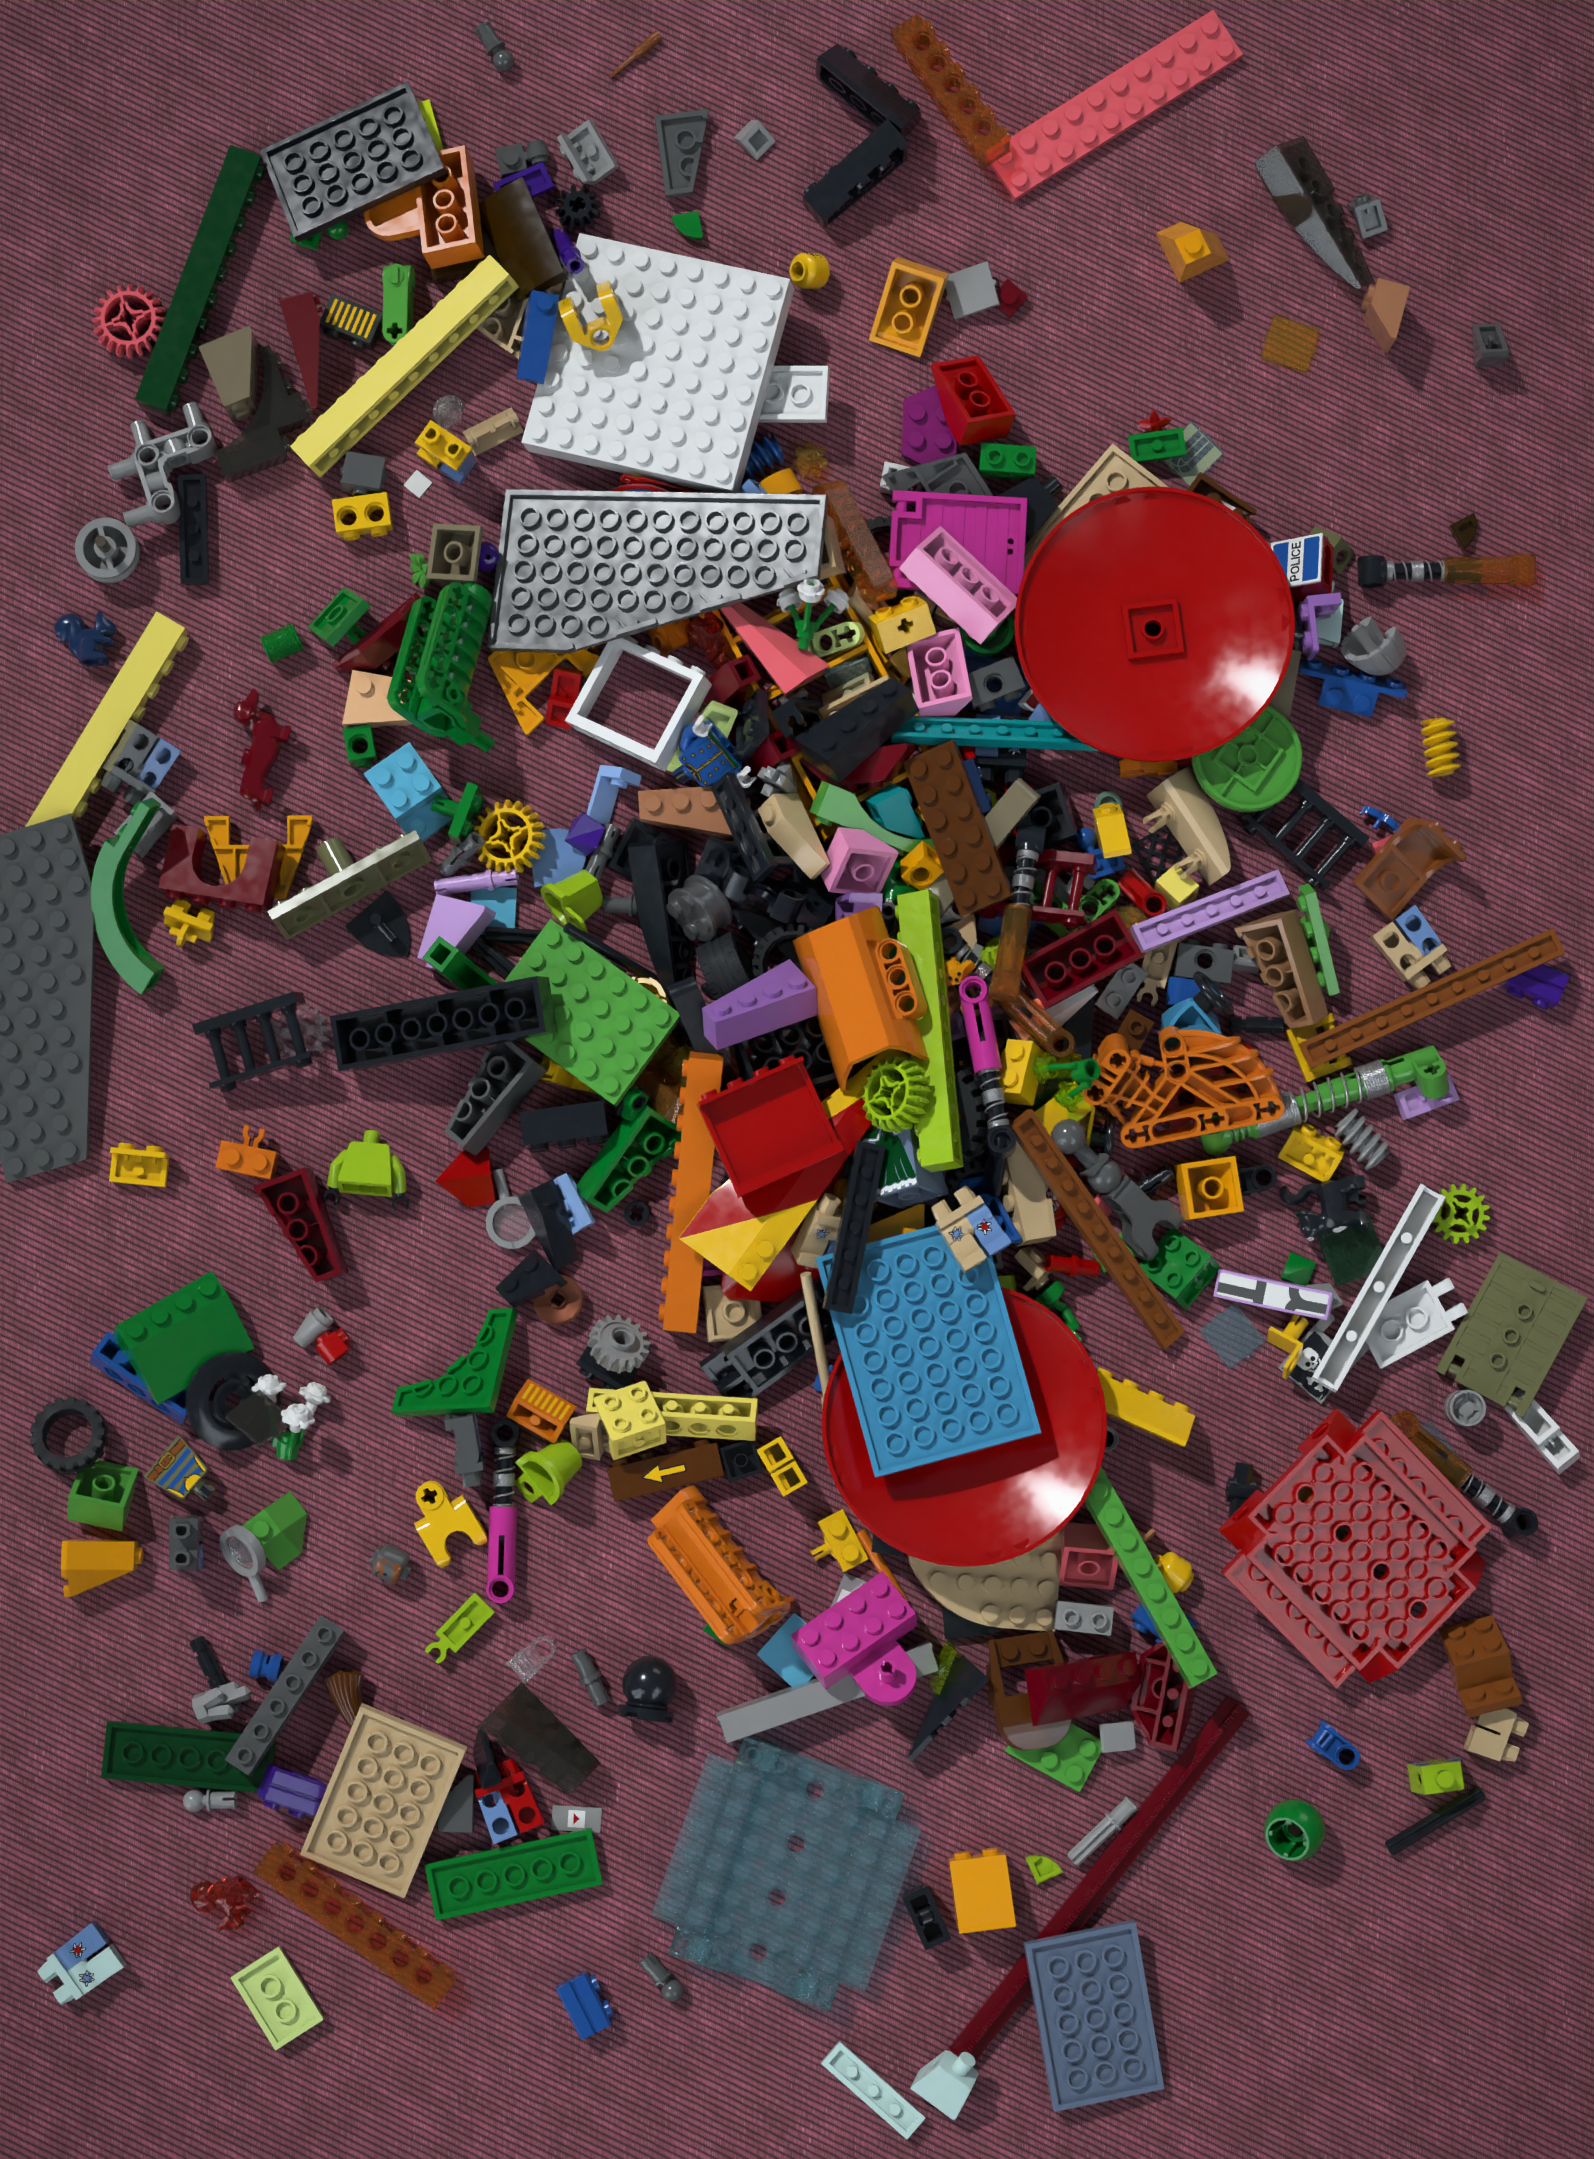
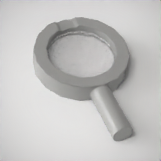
[486,1169,536,1249]
[220,1525,268,1602]

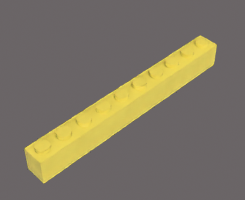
[290,255,519,478]
[25,611,189,827]

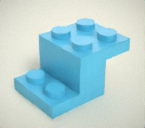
[364,742,453,843]

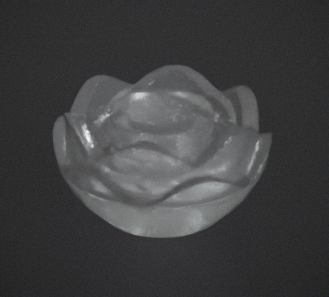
[433,395,464,428]

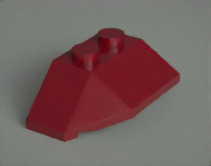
[332,592,420,674]
[801,743,916,792]
[1130,1641,1196,1752]

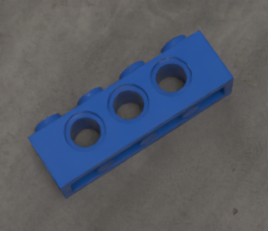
[89,1331,187,1425]

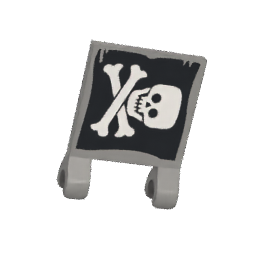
[1278,1313,1369,1404]

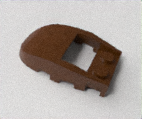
[985,1630,1071,1751]

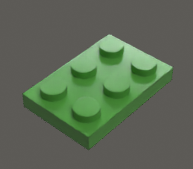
[1005,1723,1102,1792]

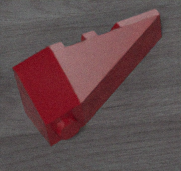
[278,291,323,409]

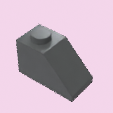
[435,1773,475,1833]

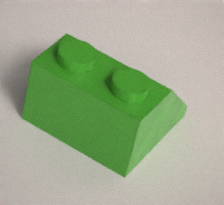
[67,1460,139,1532]

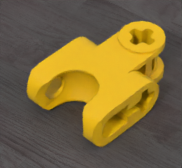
[414,1481,488,1568]

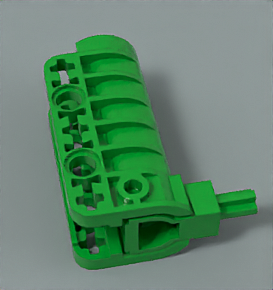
[387,581,495,752]

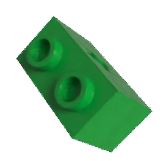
[978,443,1037,481]

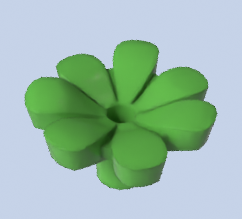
[410,554,430,589]

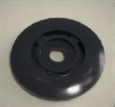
[185,1352,280,1451]

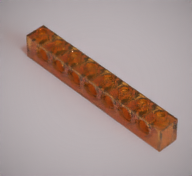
[253,1841,457,2009]

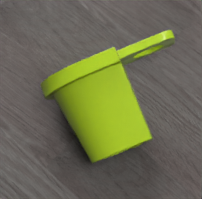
[541,870,604,933]
[515,1439,582,1505]

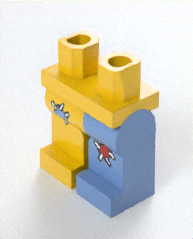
[415,420,476,485]

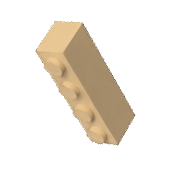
[1001,1120,1057,1247]

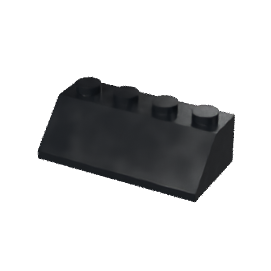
[816,44,921,139]

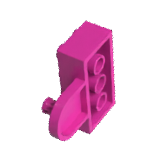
[791,1571,917,1706]

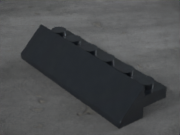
[699,1276,837,1398]

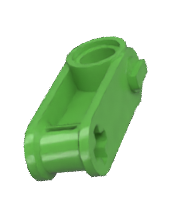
[382,264,415,347]

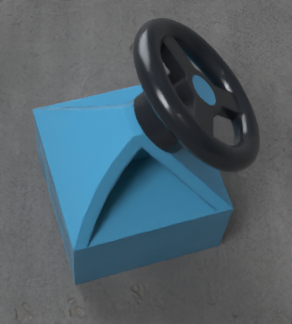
[1161,971,1234,1065]

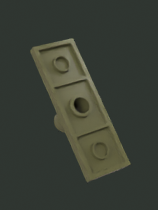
[268,830,432,941]

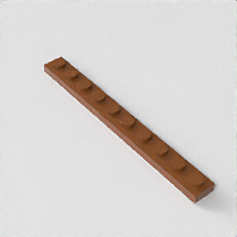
[1298,928,1565,1070]
[1010,1109,1185,1349]

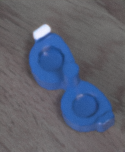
[1359,806,1400,834]

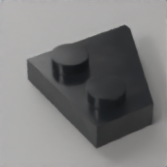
[495,1249,568,1308]

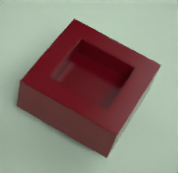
[995,279,1028,319]

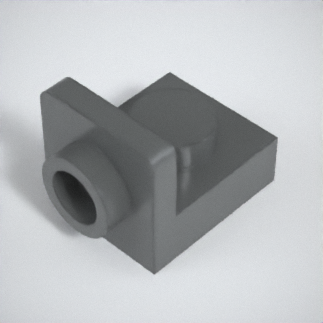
[1347,193,1388,239]

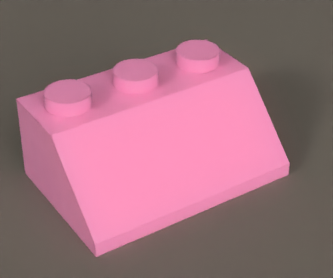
[906,627,973,717]

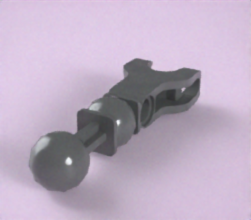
[1051,1119,1184,1261]

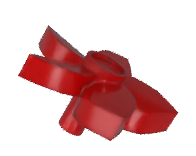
[1138,410,1171,433]

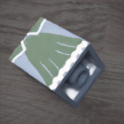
[862,1123,948,1209]

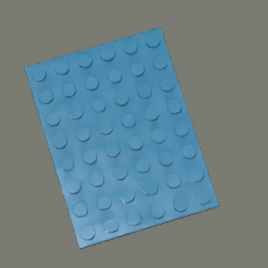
[815,1226,1041,1478]

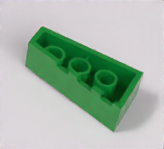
[576,1103,682,1213]

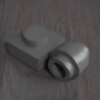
[495,140,550,178]

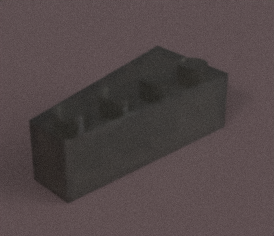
[476,1682,601,1794]

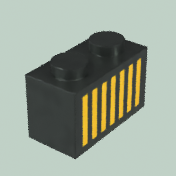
[320,294,383,351]

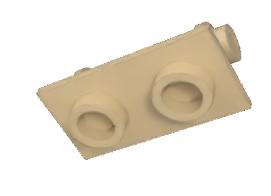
[463,407,524,456]

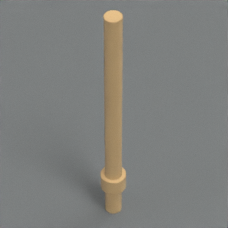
[800,1272,830,1409]

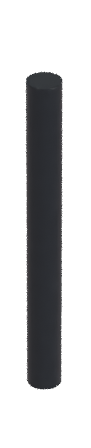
[563,922,657,981]

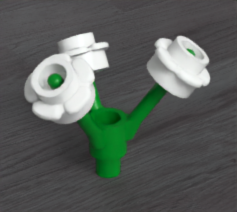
[776,578,849,650]

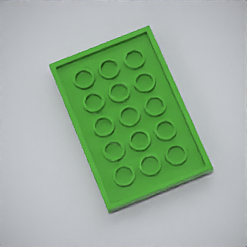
[504,919,681,1107]

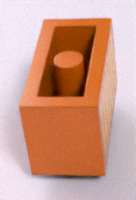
[506,1379,577,1444]

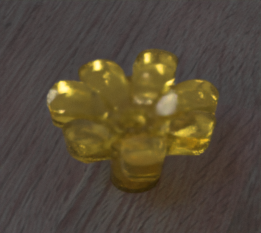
[792,442,828,478]

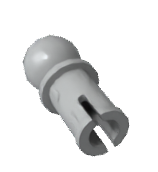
[183,1789,238,1812]

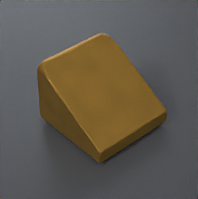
[884,647,911,685]

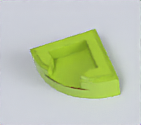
[1025,1855,1063,1884]

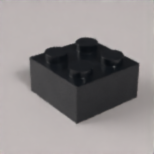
[719,1440,763,1482]

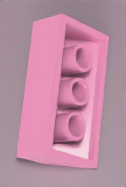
[899,526,1017,644]

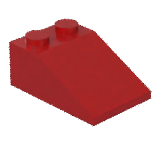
[931,355,1016,446]

